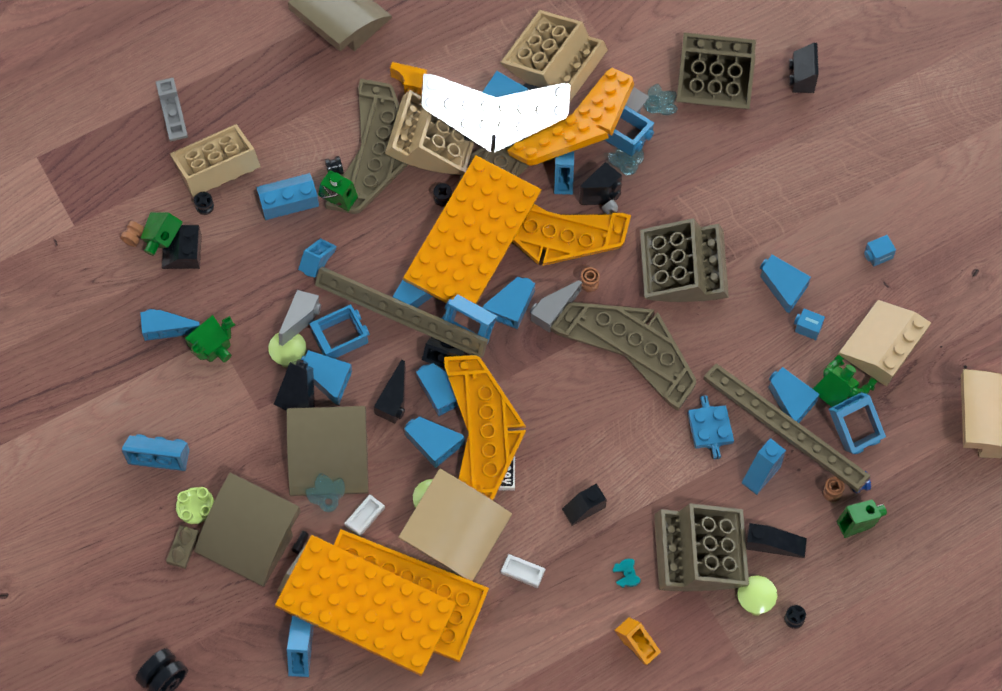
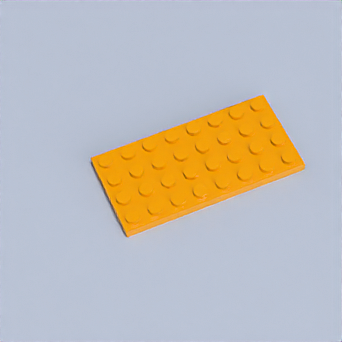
[403,155,542,304]
[334,529,489,663]
[275,535,457,677]

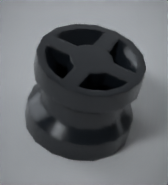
[325,156,344,175]
[433,183,452,206]
[194,192,214,215]
[784,605,806,629]

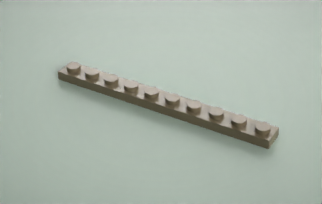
[315,267,488,358]
[704,363,870,492]

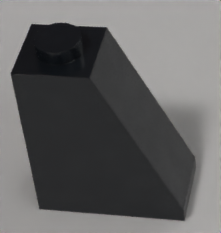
[273,359,315,411]

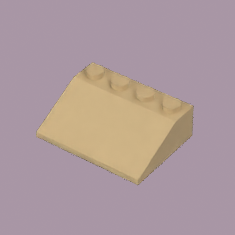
[170,124,261,197]
[838,300,931,387]

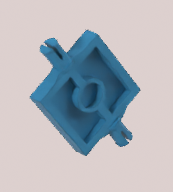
[687,395,734,459]

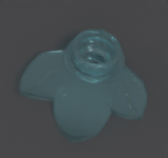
[644,84,678,115]
[608,148,644,175]
[306,473,345,512]

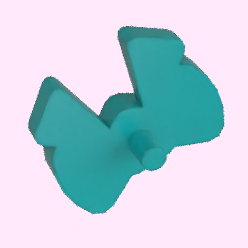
[613,558,641,588]

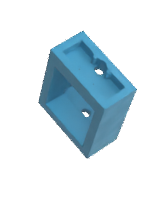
[605,105,654,157]
[442,294,497,344]
[309,304,370,359]
[828,392,886,454]

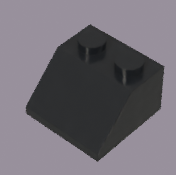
[788,43,819,93]
[579,162,622,205]
[162,225,202,269]

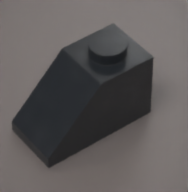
[562,483,607,526]

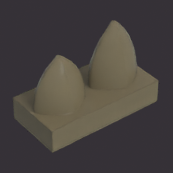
[166,525,199,569]

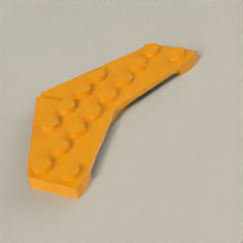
[507,68,634,166]
[513,204,631,266]
[444,355,526,500]

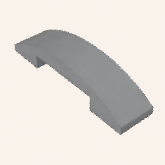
[156,78,188,142]

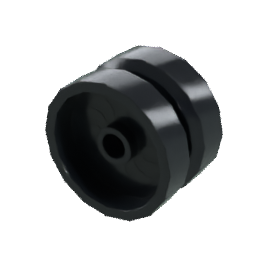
[135,648,188,691]

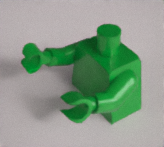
[185,315,236,363]
[813,355,878,407]

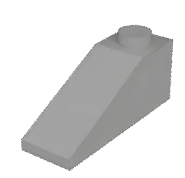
[530,280,582,333]
[279,290,321,346]

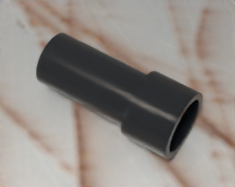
[291,531,309,554]

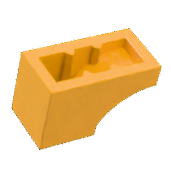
[390,62,427,96]
[614,617,661,665]

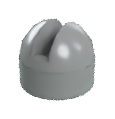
[602,199,618,215]

